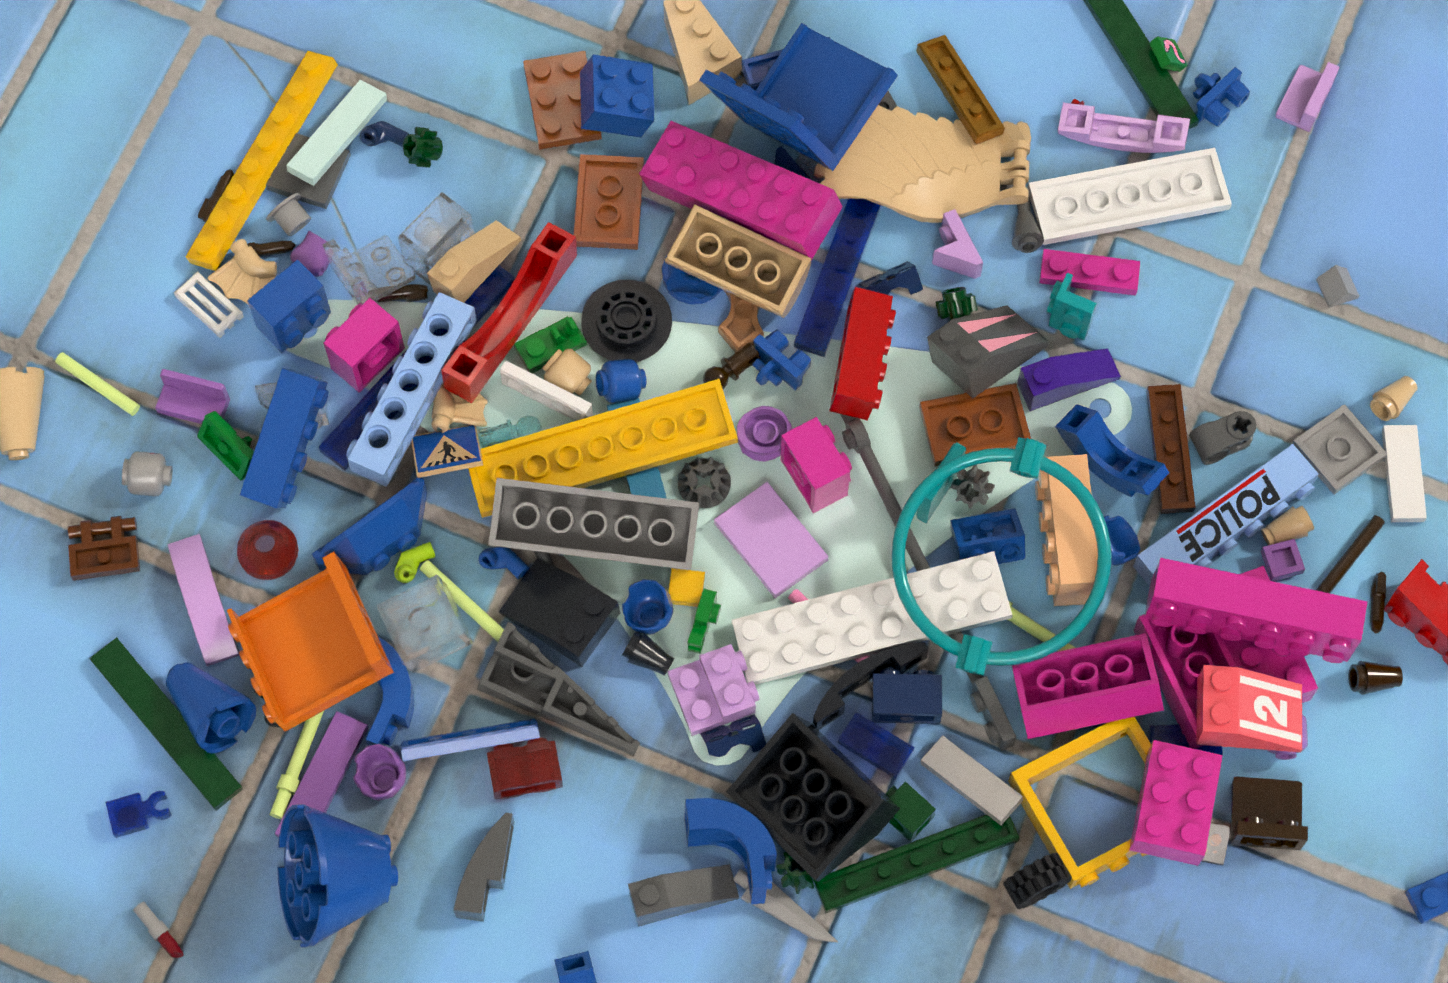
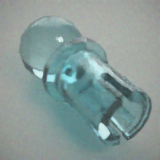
[478,415,542,448]

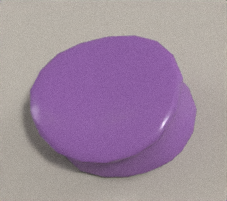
[737,406,793,462]

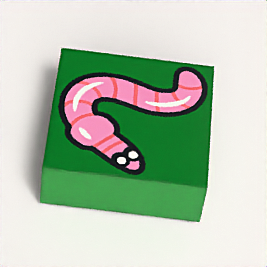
[1149,36,1188,72]

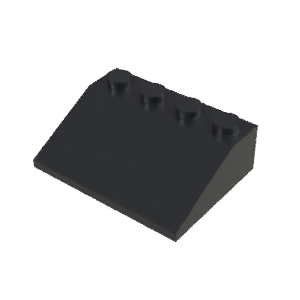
[726,713,900,882]

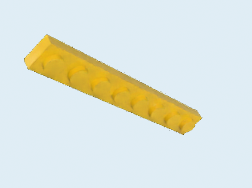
[185,51,338,271]

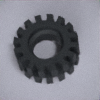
[1003,853,1072,909]

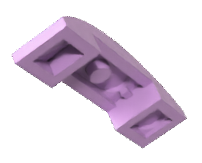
[1058,103,1190,153]
[168,534,239,666]

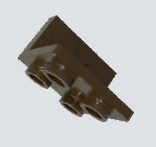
[1231,776,1308,850]

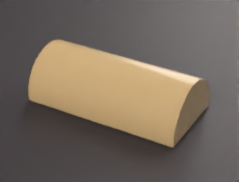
[665,204,811,318]

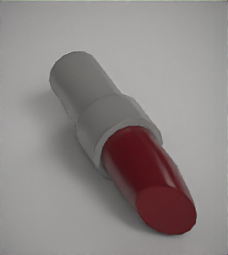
[133,902,184,958]

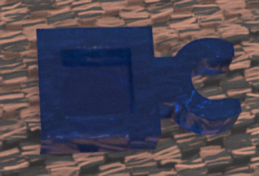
[105,791,172,838]

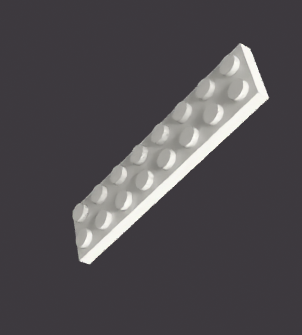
[732,551,1012,685]

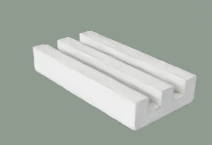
[174,271,244,338]

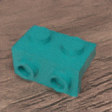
[1046,273,1097,340]

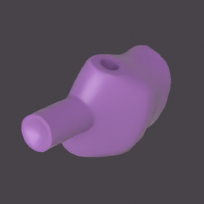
[290,230,337,277]

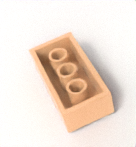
[1035,454,1098,606]

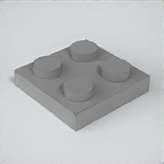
[1292,404,1387,495]

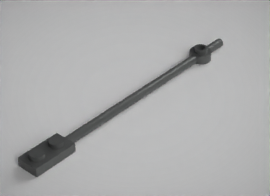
[840,414,1016,751]

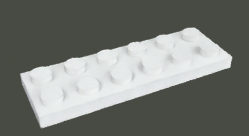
[1028,148,1232,245]

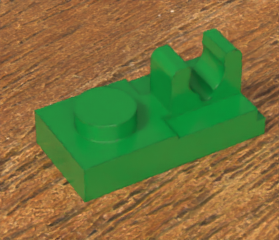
[514,316,587,374]
[197,411,254,481]

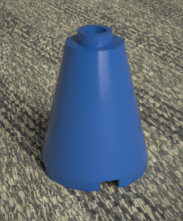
[166,662,256,754]

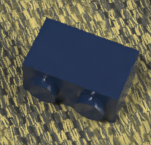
[872,669,942,724]

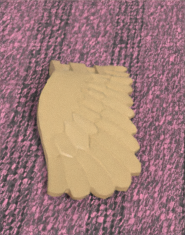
[814,105,1031,223]

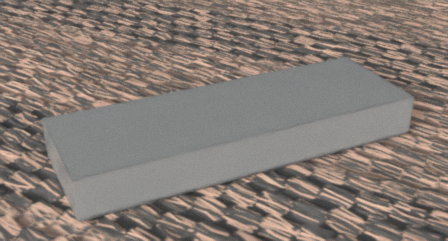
[921,735,1023,825]

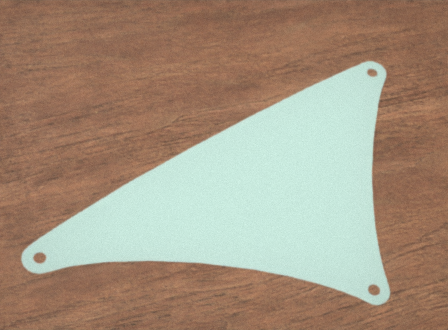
[287,300,1132,766]

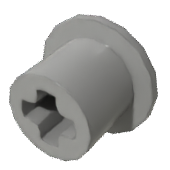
[266,193,311,236]

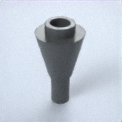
[1012,197,1044,253]

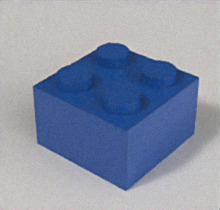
[580,54,654,138]
[247,259,331,353]

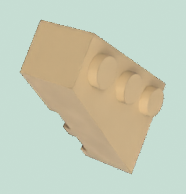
[663,0,742,105]

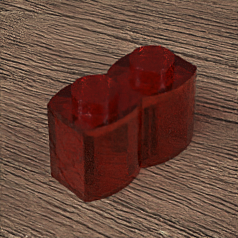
[487,737,563,799]

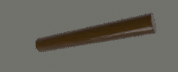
[1316,515,1385,593]

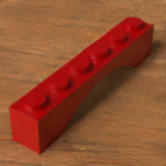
[441,222,577,403]

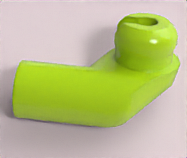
[394,542,436,583]

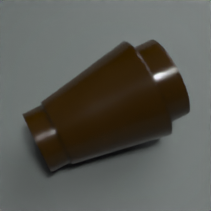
[1348,661,1403,695]

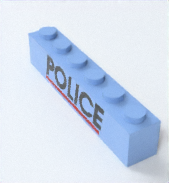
[1133,444,1319,586]

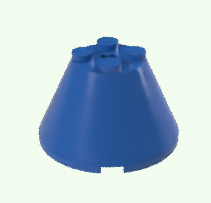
[277,804,398,947]

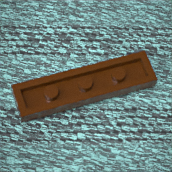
[1146,384,1196,514]

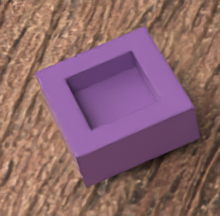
[1260,539,1305,581]

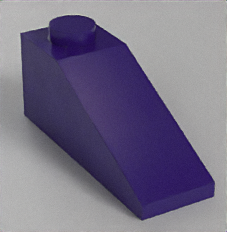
[1017,348,1121,411]

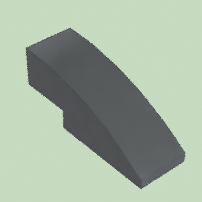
[453,813,515,922]

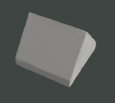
[1316,265,1359,308]

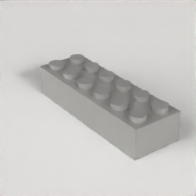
[488,478,699,570]

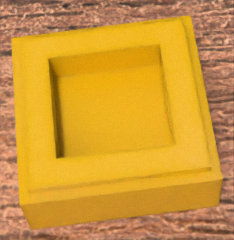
[668,568,705,607]

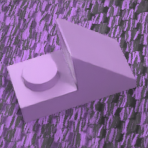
[932,209,983,279]

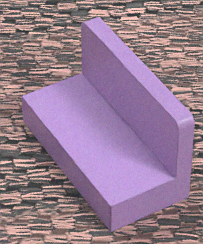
[1275,62,1340,132]

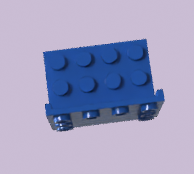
[699,23,898,171]

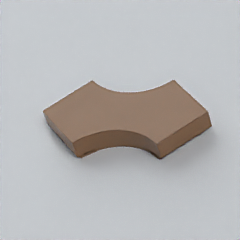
[718,291,764,353]

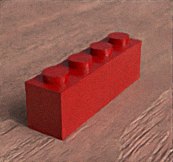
[829,287,896,421]

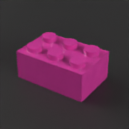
[1129,740,1223,866]

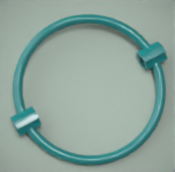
[891,437,1112,676]

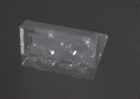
[322,235,416,305]

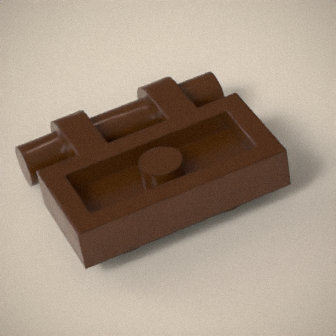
[68,515,140,581]

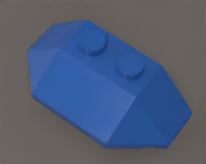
[312,477,427,575]

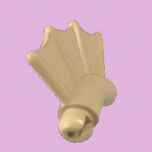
[208,239,277,304]
[431,384,488,433]

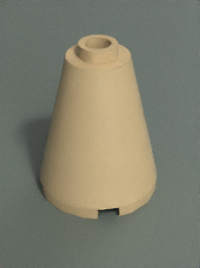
[0,367,45,460]

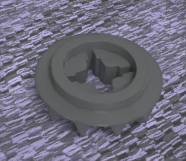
[678,457,731,508]

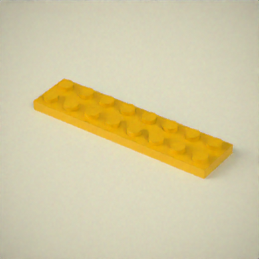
[468,379,738,518]

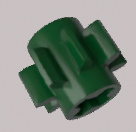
[403,127,443,168]
[935,287,978,323]
[776,852,814,894]

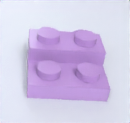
[668,644,760,736]

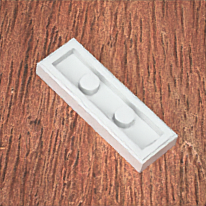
[500,360,593,421]
[1382,425,1427,522]

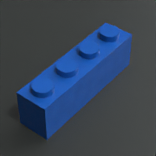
[240,368,329,508]

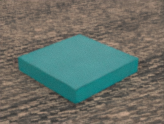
[916,442,966,524]

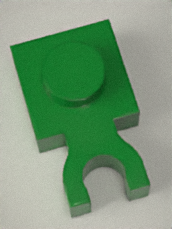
[687,588,721,654]

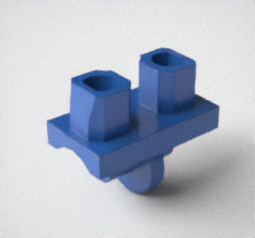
[1193,67,1250,127]
[752,329,811,391]

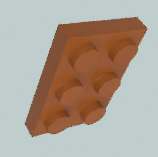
[523,51,602,150]
[574,154,644,250]
[919,383,1031,467]

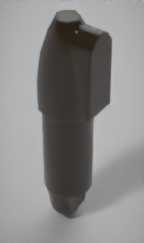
[198,169,234,222]
[247,240,296,257]
[366,284,428,303]
[1370,572,1386,634]

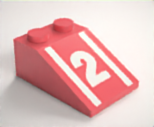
[1196,665,1302,752]

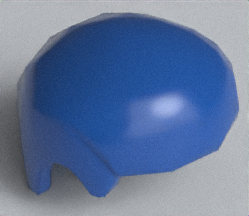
[1104,515,1140,566]
[622,579,674,635]

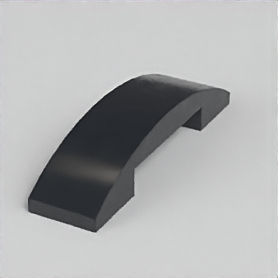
[812,643,929,730]

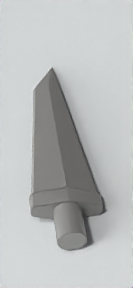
[733,869,838,942]

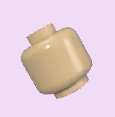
[542,349,592,396]

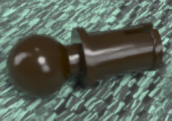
[703,343,761,390]

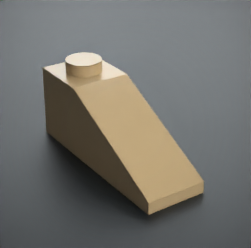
[427,220,521,303]

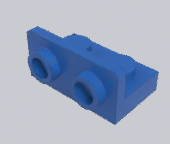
[950,508,1026,564]

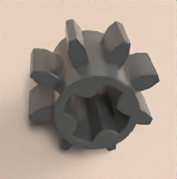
[951,465,995,508]

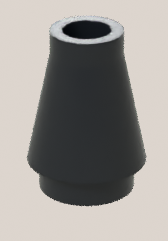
[622,632,675,676]

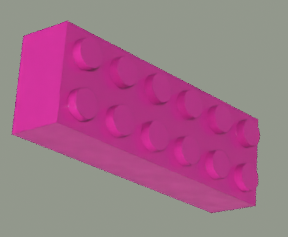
[639,121,843,261]
[1144,558,1368,663]

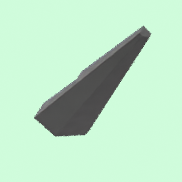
[477,622,640,756]

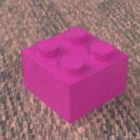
[323,298,405,393]
[780,417,852,514]

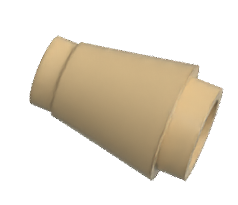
[1370,376,1417,421]
[1261,506,1314,545]

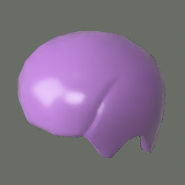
[353,744,406,801]

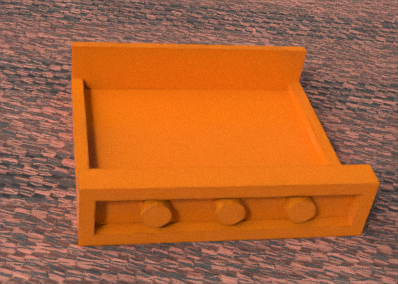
[227,552,394,732]

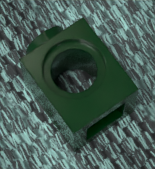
[885,782,936,842]

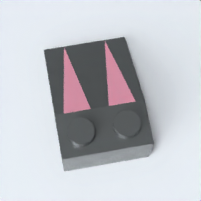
[927,305,1049,399]

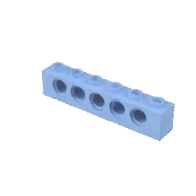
[346,292,477,487]

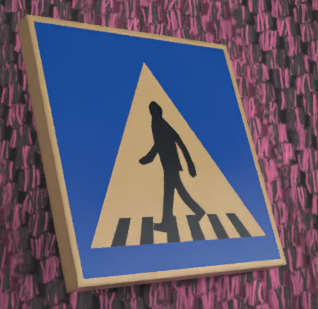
[411,425,483,478]

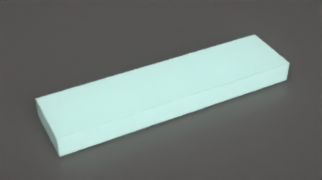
[286,80,387,186]

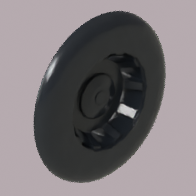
[581,280,672,362]

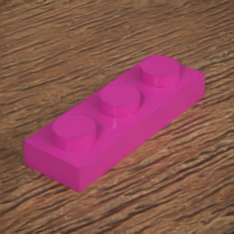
[1039,249,1140,296]

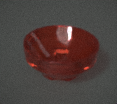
[237,520,299,580]

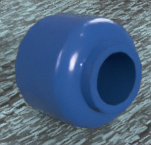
[596,359,647,403]

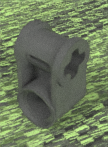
[1189,411,1257,465]

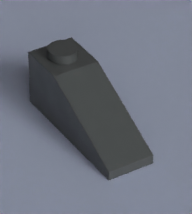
[628,864,739,927]

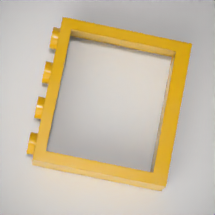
[1008,717,1151,889]

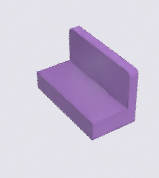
[155,369,230,424]

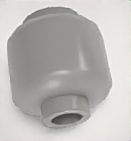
[122,451,173,496]

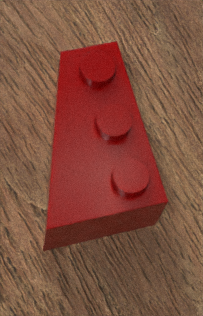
[1384,559,1448,665]

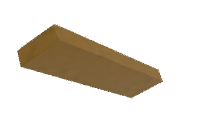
[916,35,1005,144]

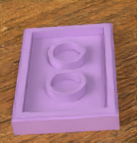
[714,482,829,599]

